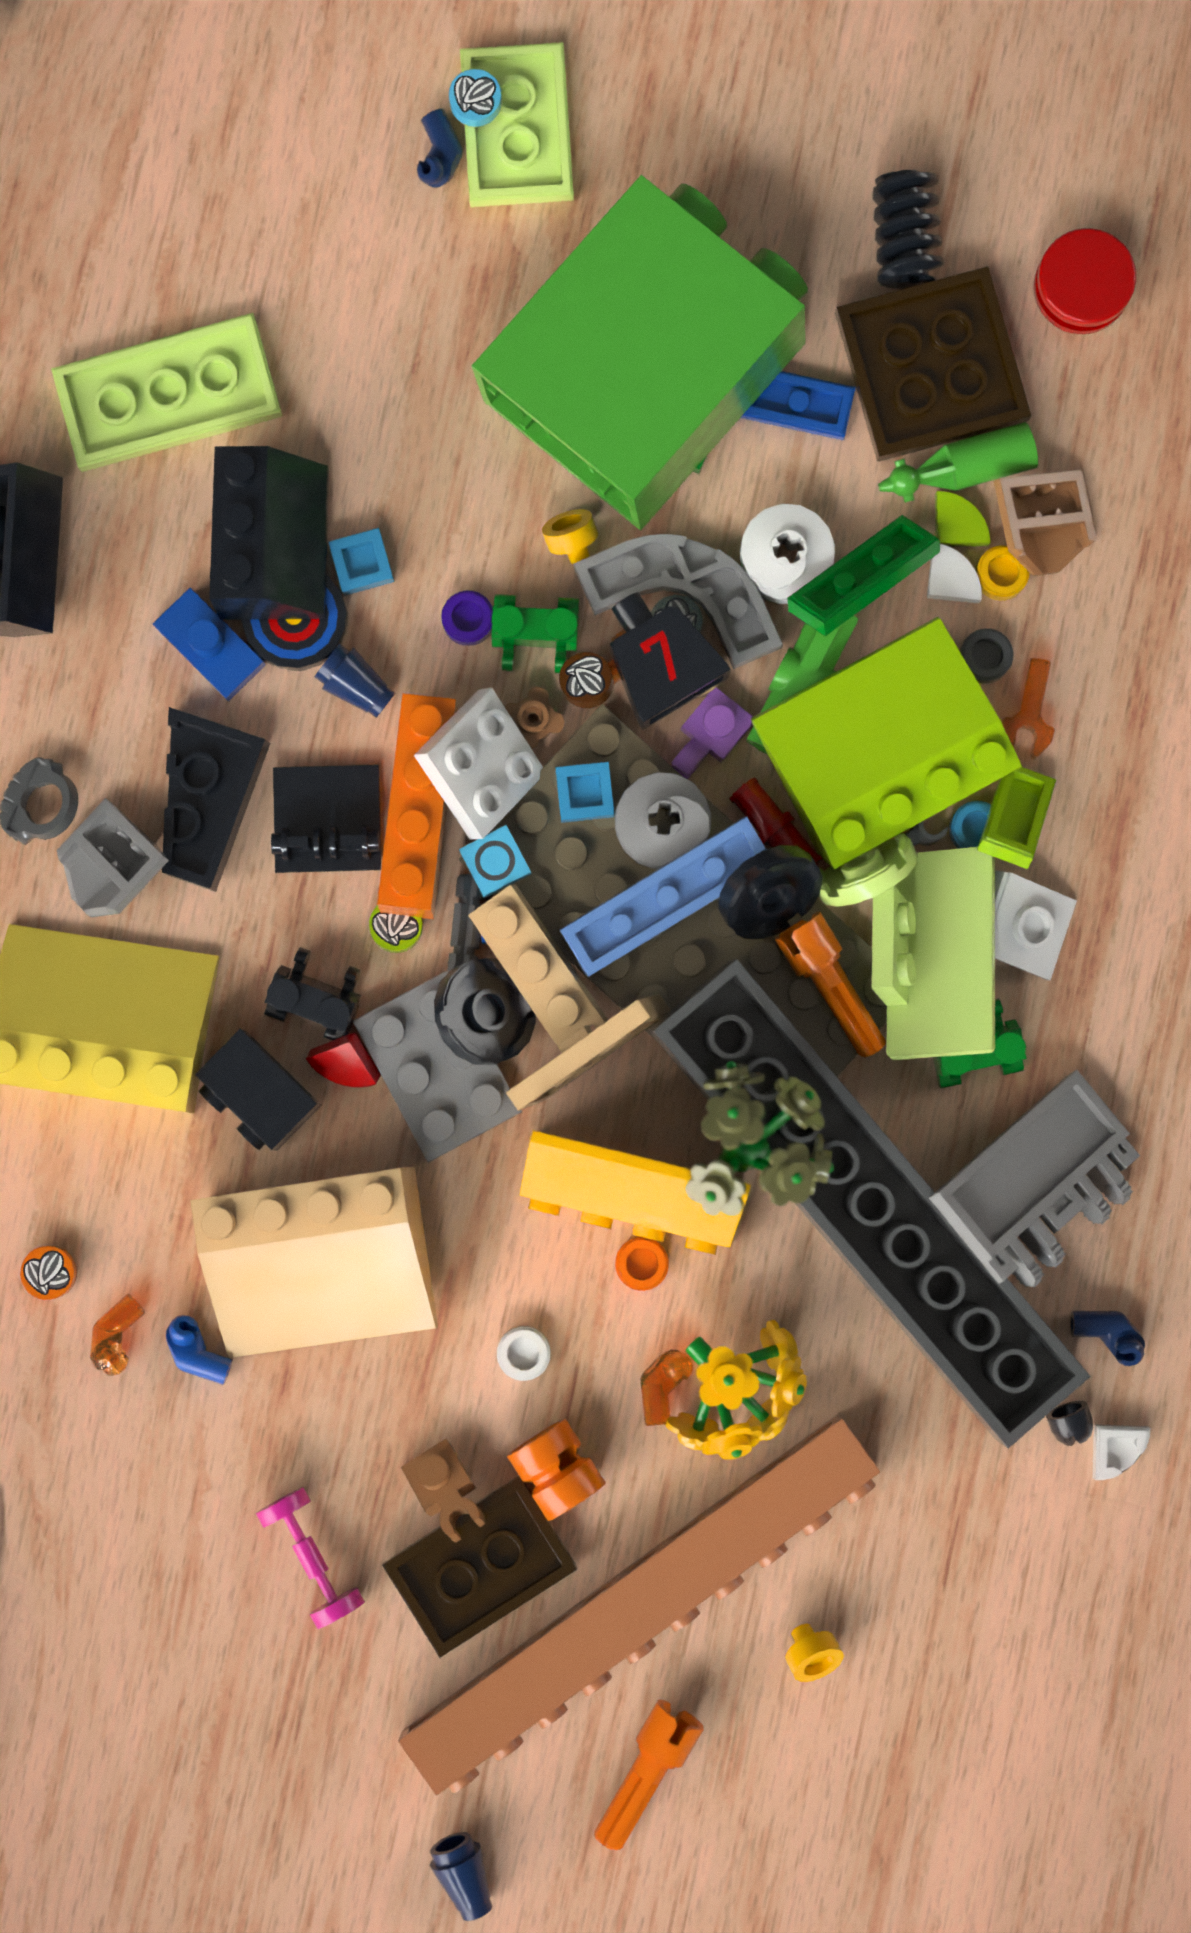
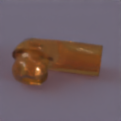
[90,1293,146,1376]
[640,1349,694,1426]

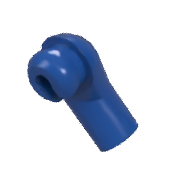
[166,1315,233,1385]

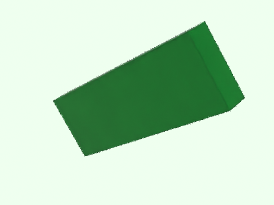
[787,515,940,636]

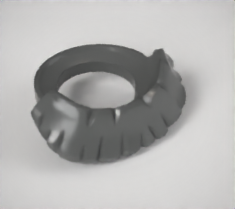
[0,757,78,845]

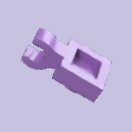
[671,687,753,779]

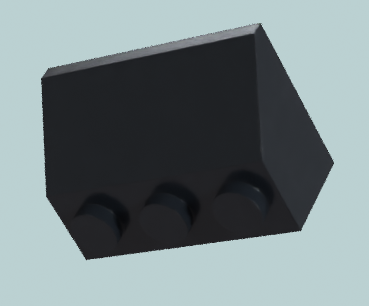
[209,446,329,620]
[0,462,63,637]

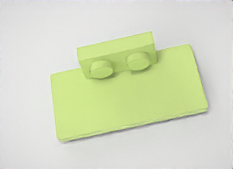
[872,847,995,1060]

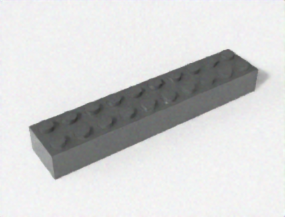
[648,959,1091,1449]

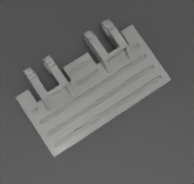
[929,1070,1140,1288]

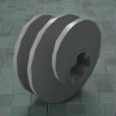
[615,772,711,869]

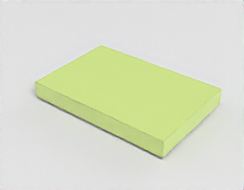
[460,42,574,207]

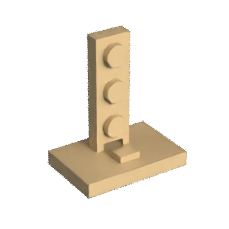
[468,884,671,1111]

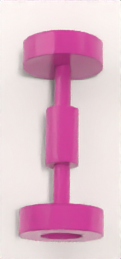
[256,1487,365,1629]

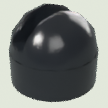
[1046,1401,1093,1446]

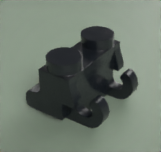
[264,947,361,1041]

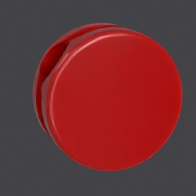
[1034,228,1136,335]

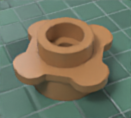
[504,687,565,749]

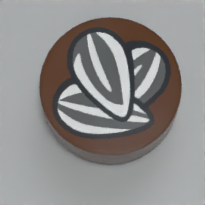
[559,652,614,708]

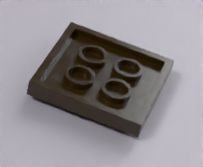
[835,266,1032,462]

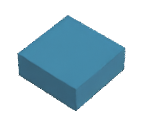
[328,528,394,596]
[555,762,614,823]

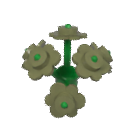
[685,1061,834,1216]

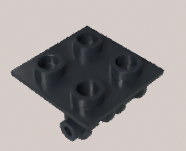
[271,765,381,873]

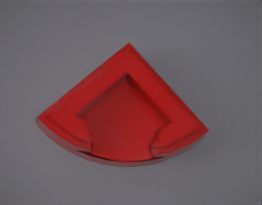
[306,1032,381,1088]

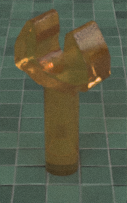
[1001,658,1055,759]

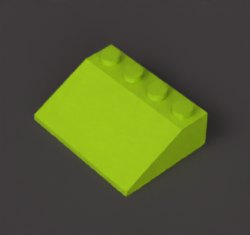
[750,617,1022,869]

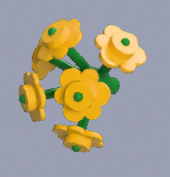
[665,1319,807,1460]

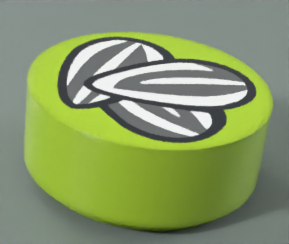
[369,905,423,953]

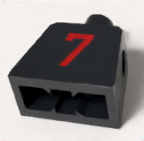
[610,592,731,730]

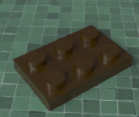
[382,1476,578,1658]

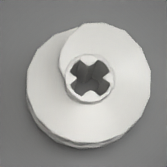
[740,504,835,604]

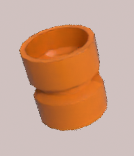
[507,1418,606,1521]

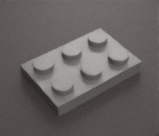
[353,971,522,1162]

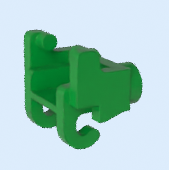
[491,594,579,674]
[933,998,1027,1089]

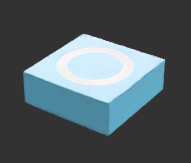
[459,825,532,898]

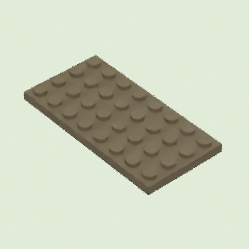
[459,704,887,1077]

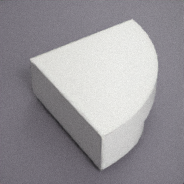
[927,544,982,604]
[1092,1424,1151,1480]

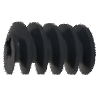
[872,170,944,289]

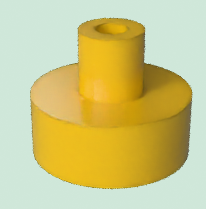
[542,509,598,564]
[785,1623,844,1682]

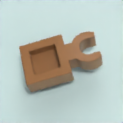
[401,1439,485,1542]

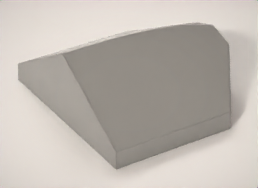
[57,798,169,917]

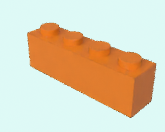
[377,693,458,920]

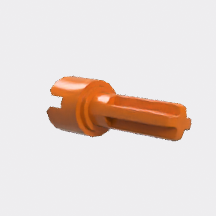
[775,911,886,1058]
[594,1699,704,1850]

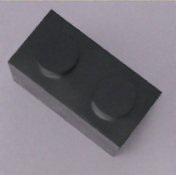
[195,1028,322,1151]

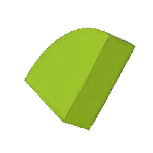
[935,491,990,547]

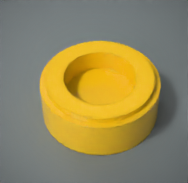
[975,545,1030,601]

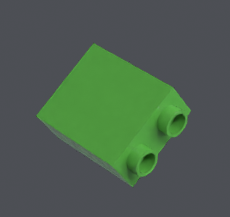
[471,175,808,531]

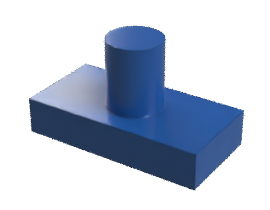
[153,588,266,702]

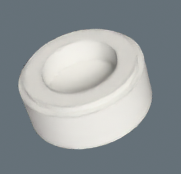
[497,1326,551,1381]

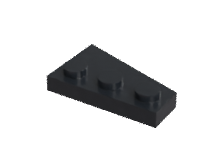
[162,707,271,892]

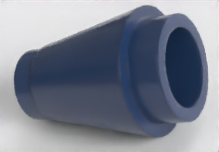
[314,643,395,718]
[430,1832,493,1921]

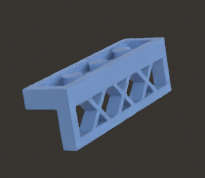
[559,817,766,977]

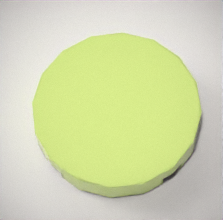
[818,833,918,907]

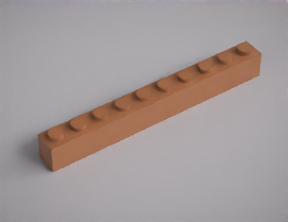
[398,1414,880,1796]

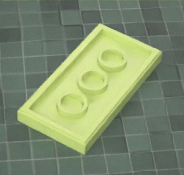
[51,313,283,472]

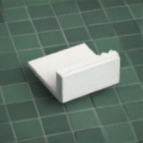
[995,871,1077,980]

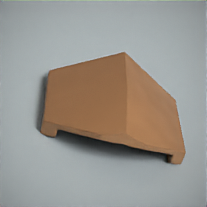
[994,470,1097,576]

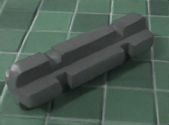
[447,874,485,973]

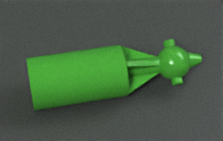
[878,422,1038,503]

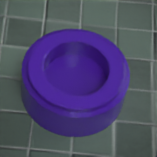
[441,590,493,646]

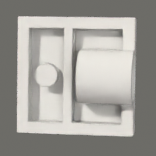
[414,688,543,840]

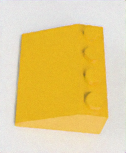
[519,1131,751,1255]

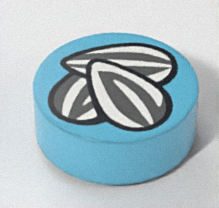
[449,69,502,127]

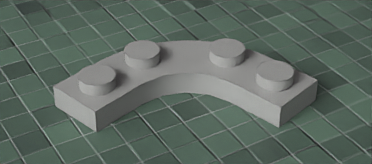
[574,534,783,669]

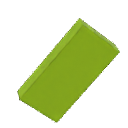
[977,767,1056,869]

